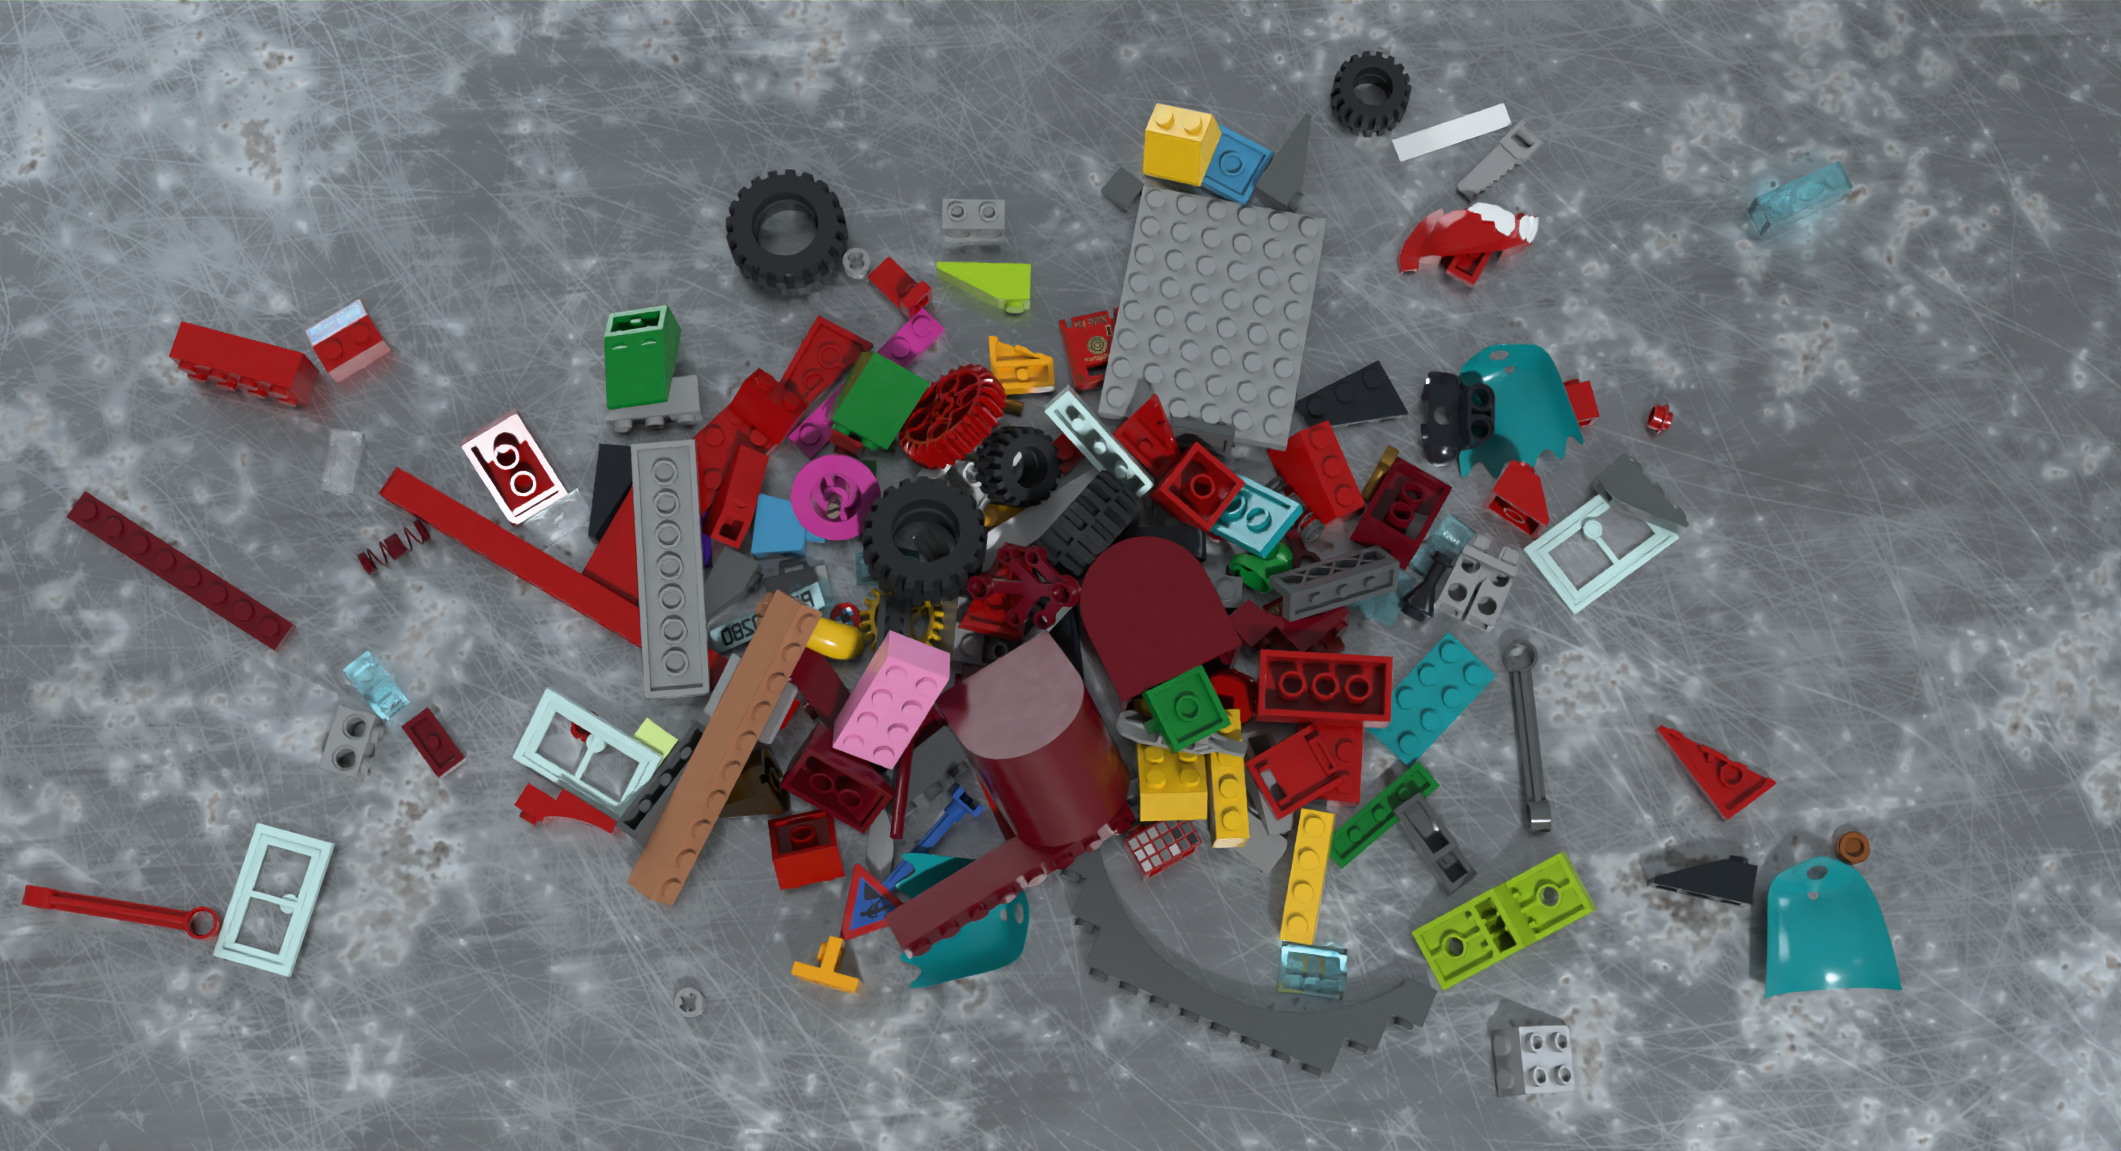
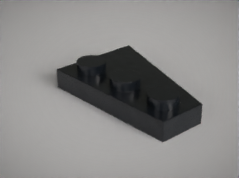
[1295,360,1409,429]

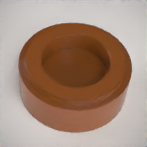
[1835,831,1870,865]

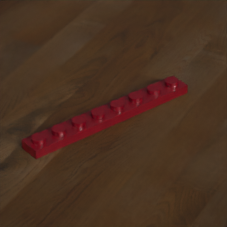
[66,491,296,653]

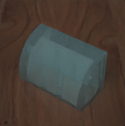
[1276,940,1348,1000]

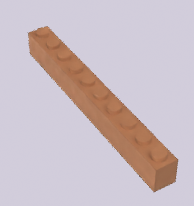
[627,589,823,906]

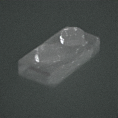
[321,429,366,496]
[523,488,591,551]

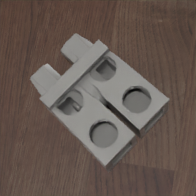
[1434,533,1519,633]

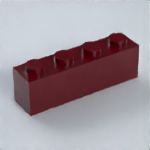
[788,647,851,731]

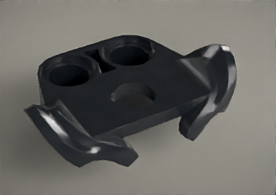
[1420,371,1495,467]

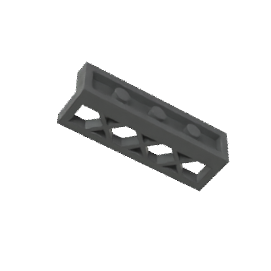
[1269,545,1400,622]

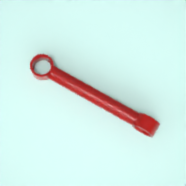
[21,885,222,941]

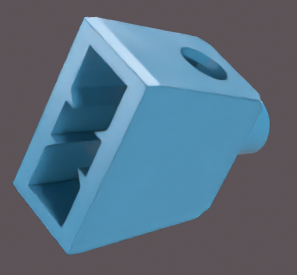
[751,494,826,560]

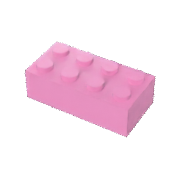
[832,630,950,769]

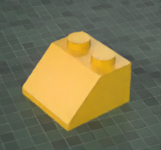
[1143,103,1222,187]

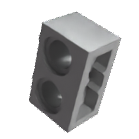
[942,199,1006,242]
[318,705,385,782]

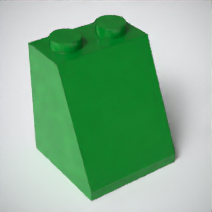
[826,351,930,452]

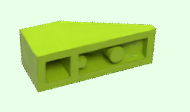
[936,262,1031,313]

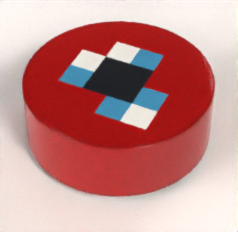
[829,603,862,629]

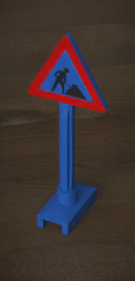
[839,781,985,941]

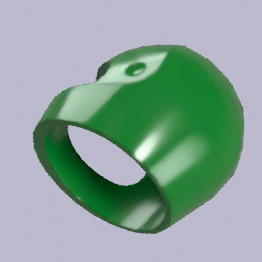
[1229,540,1294,593]

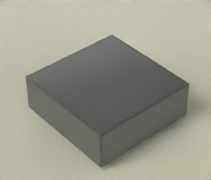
[1101,167,1145,211]

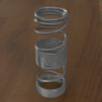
[1265,476,1324,542]

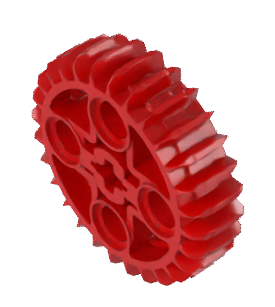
[898,364,1007,470]

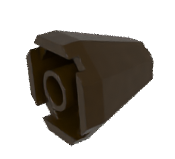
[719,748,791,819]

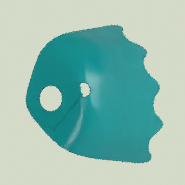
[1459,344,1584,477]
[895,853,1030,988]

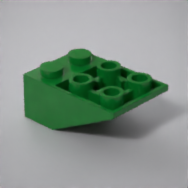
[604,305,682,410]

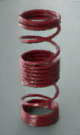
[357,519,431,576]

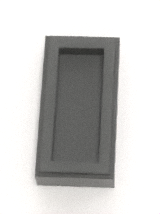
[1171,417,1236,457]

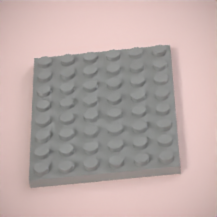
[1098,186,1327,451]

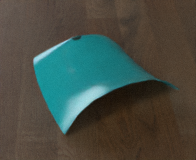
[1764,856,1902,999]

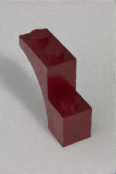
[1229,599,1350,657]

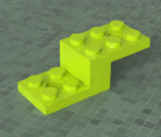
[1411,851,1597,991]

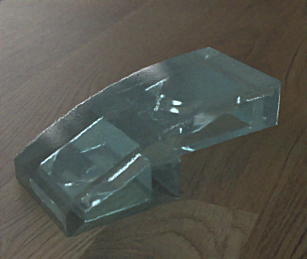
[1408,513,1476,579]
[342,650,410,722]

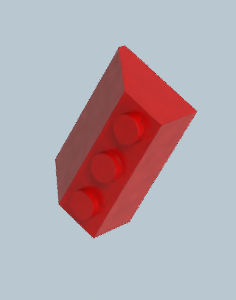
[1267,420,1366,535]

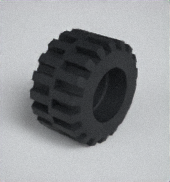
[1330,51,1411,138]
[974,426,1062,507]

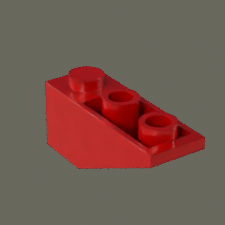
[702,443,769,549]

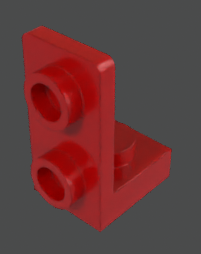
[868,257,933,320]

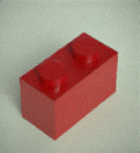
[729,368,809,445]

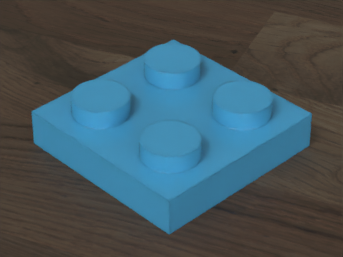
[1201,124,1275,206]

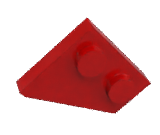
[1113,393,1182,478]

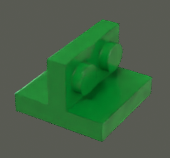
[1142,665,1231,754]

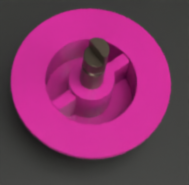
[791,454,881,540]

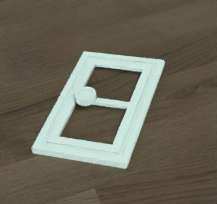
[512,687,664,821]
[212,823,335,978]

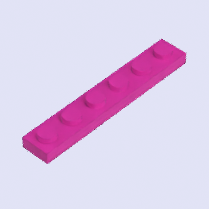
[788,308,945,461]

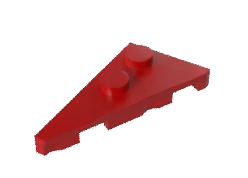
[1654,725,1777,822]

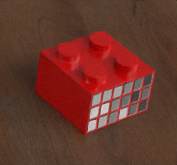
[1123,820,1202,882]

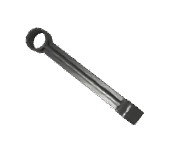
[1503,640,1551,834]

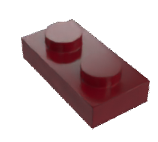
[401,707,467,779]

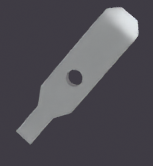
[1115,710,1248,758]

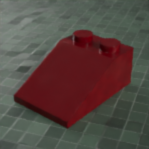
[1350,456,1453,570]
[779,722,895,834]

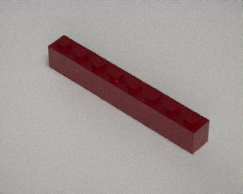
[883,801,1136,959]

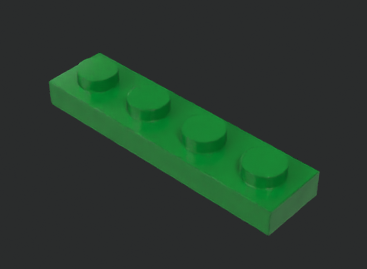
[1329,761,1440,870]

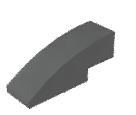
[1393,792,1477,896]

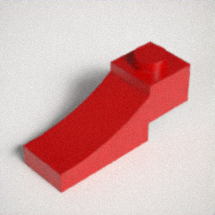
[514,783,621,837]

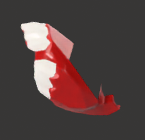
[1396,202,1539,274]

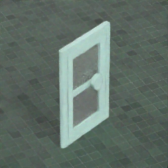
[1523,494,1679,615]

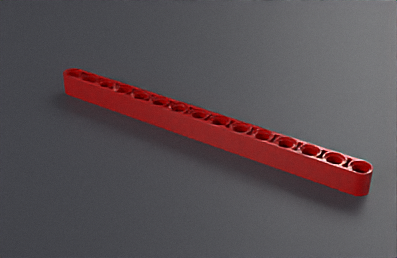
[378,467,800,731]

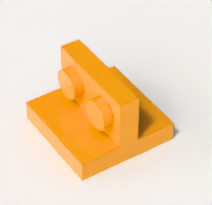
[791,936,863,996]

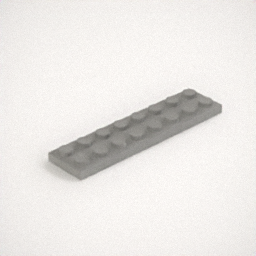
[631,439,711,700]

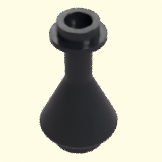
[1399,551,1453,623]

